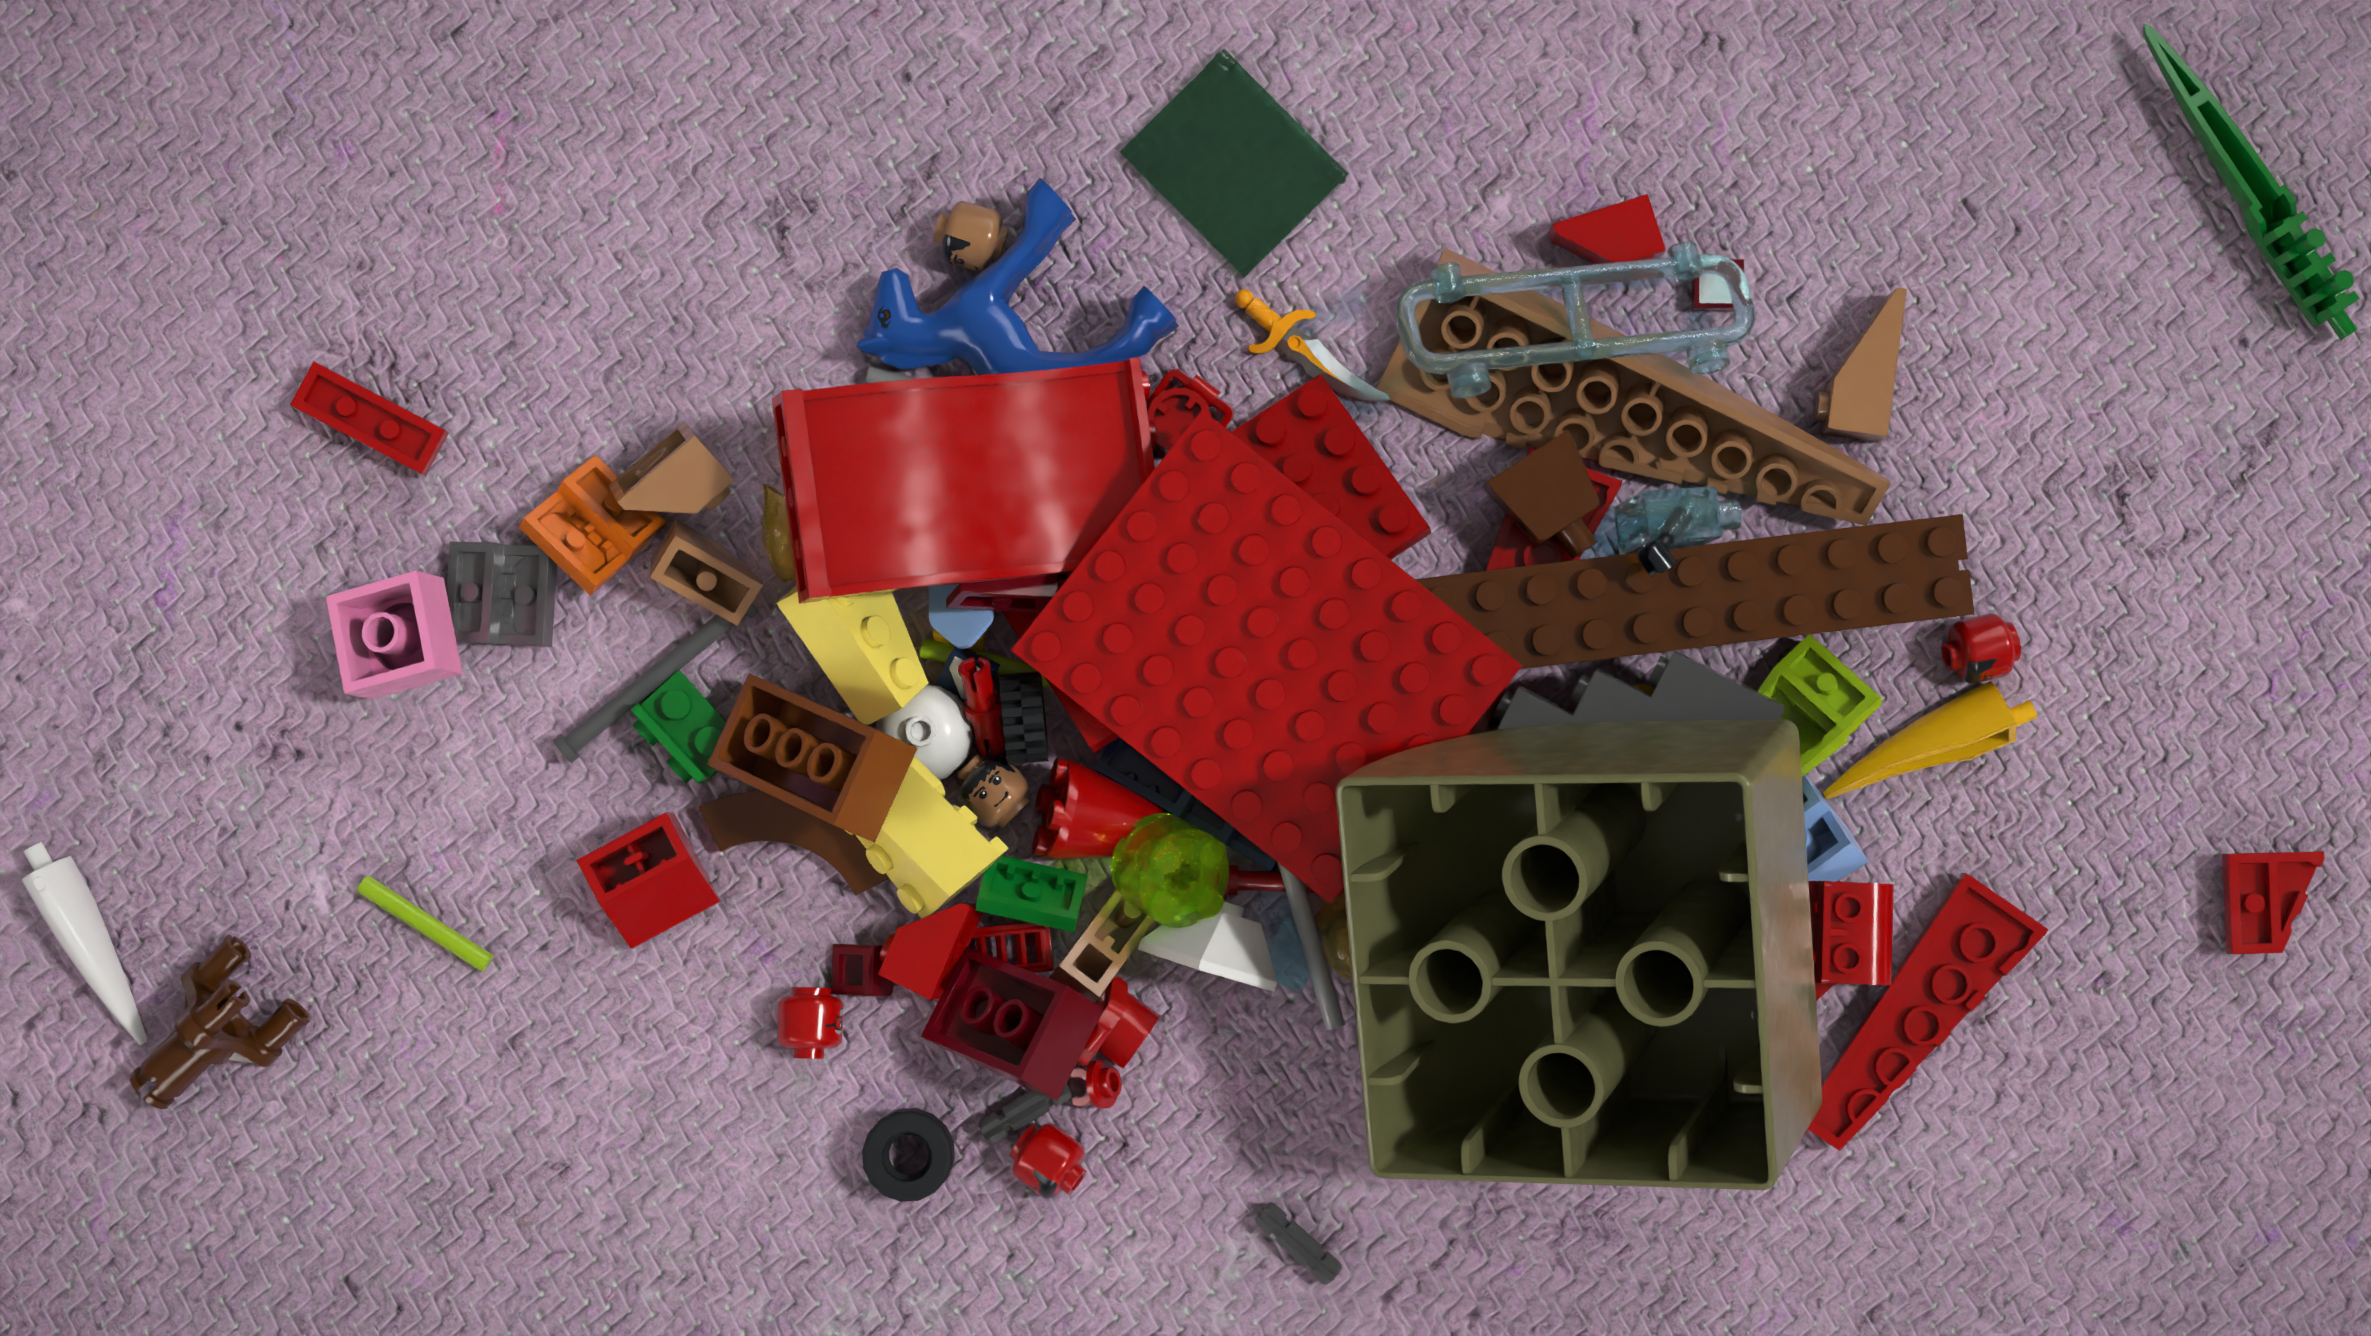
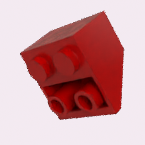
[576,812,721,949]

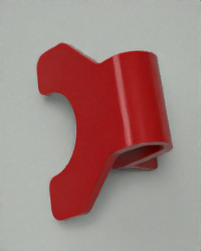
[1809,880,1894,1001]

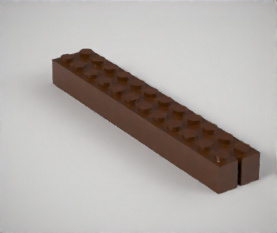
[1415,514,1974,669]

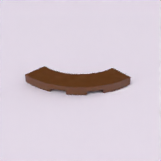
[699,791,890,896]

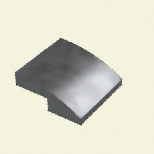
[447,541,557,647]

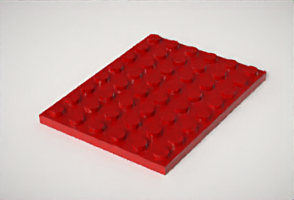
[1011,410,1523,904]

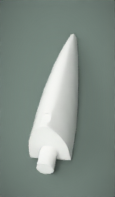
[21,842,148,1046]

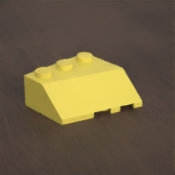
[776,585,928,725]

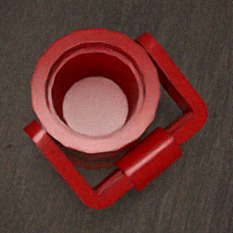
[1146,369,1234,456]
[1077,976,1161,1069]

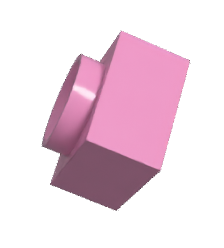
[326,570,463,699]

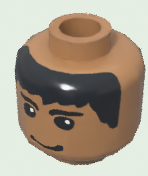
[933,201,1009,272]
[956,754,1031,828]

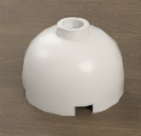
[875,684,974,780]

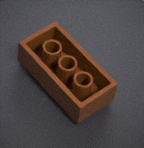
[707,673,918,843]

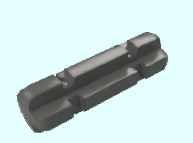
[978,1083,1073,1144]
[1255,1202,1342,1285]

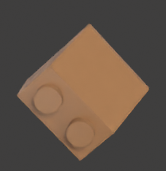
[609,421,735,514]

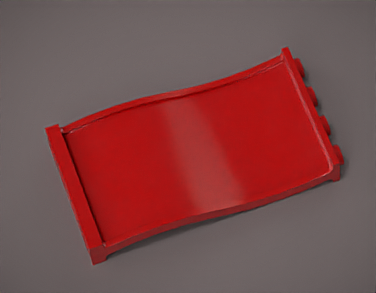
[772,357,1157,604]

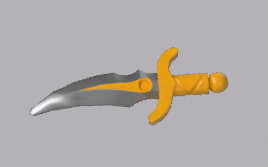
[1234,289,1390,402]

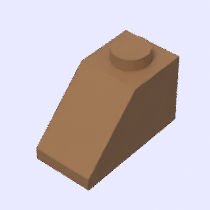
[650,519,763,626]

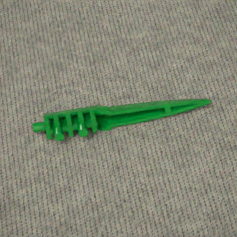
[2142,24,2360,340]

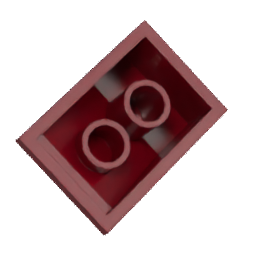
[920,947,1104,1101]

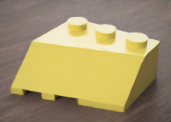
[845,756,1009,919]

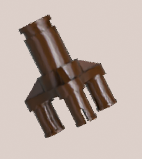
[130,934,310,1109]

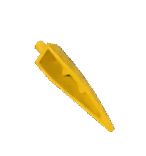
[1823,681,2037,800]

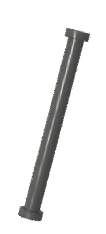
[553,603,759,763]

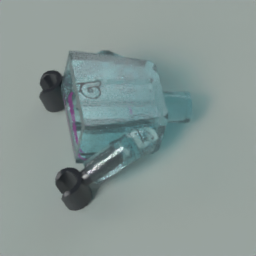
[1613,486,1742,577]

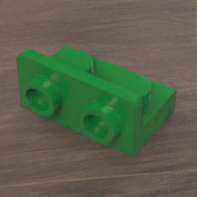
[630,670,727,784]
[975,856,1088,932]

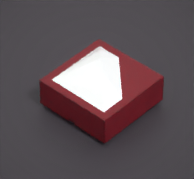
[1692,259,1744,311]

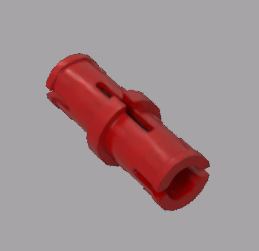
[958,657,1006,756]

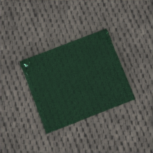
[1120,49,1350,279]

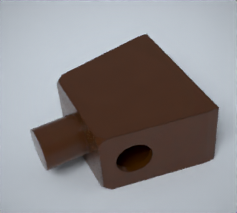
[1482,430,1600,559]

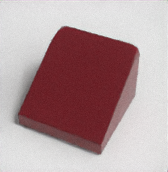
[831,944,893,996]

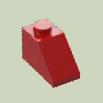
[1548,194,1666,277]
[878,903,983,1000]

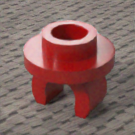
[1069,1058,1122,1109]

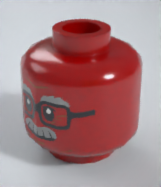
[777,987,843,1059]

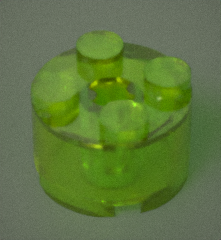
[1111,813,1229,928]

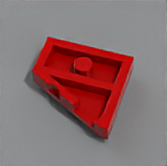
[2222,851,2325,954]

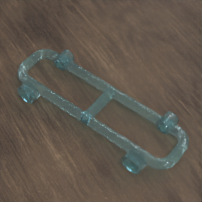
[1396,241,1755,398]

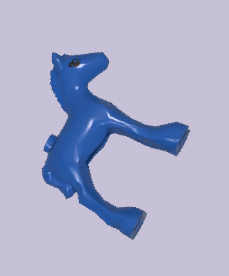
[856,178,1179,375]

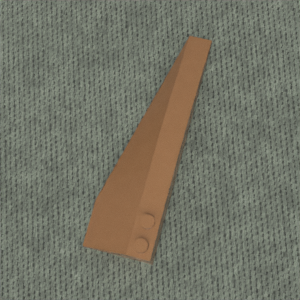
[1376,247,1890,526]

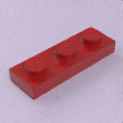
[290,361,449,476]

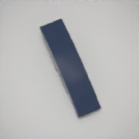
[1094,737,1278,872]

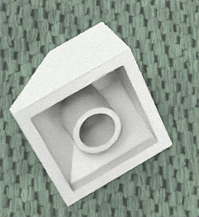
[1138,899,1277,992]

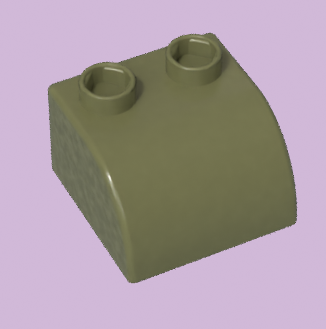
[1336,719,1822,1190]

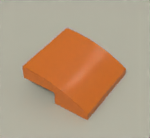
[519,455,667,596]

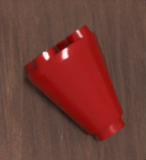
[1032,758,1176,859]

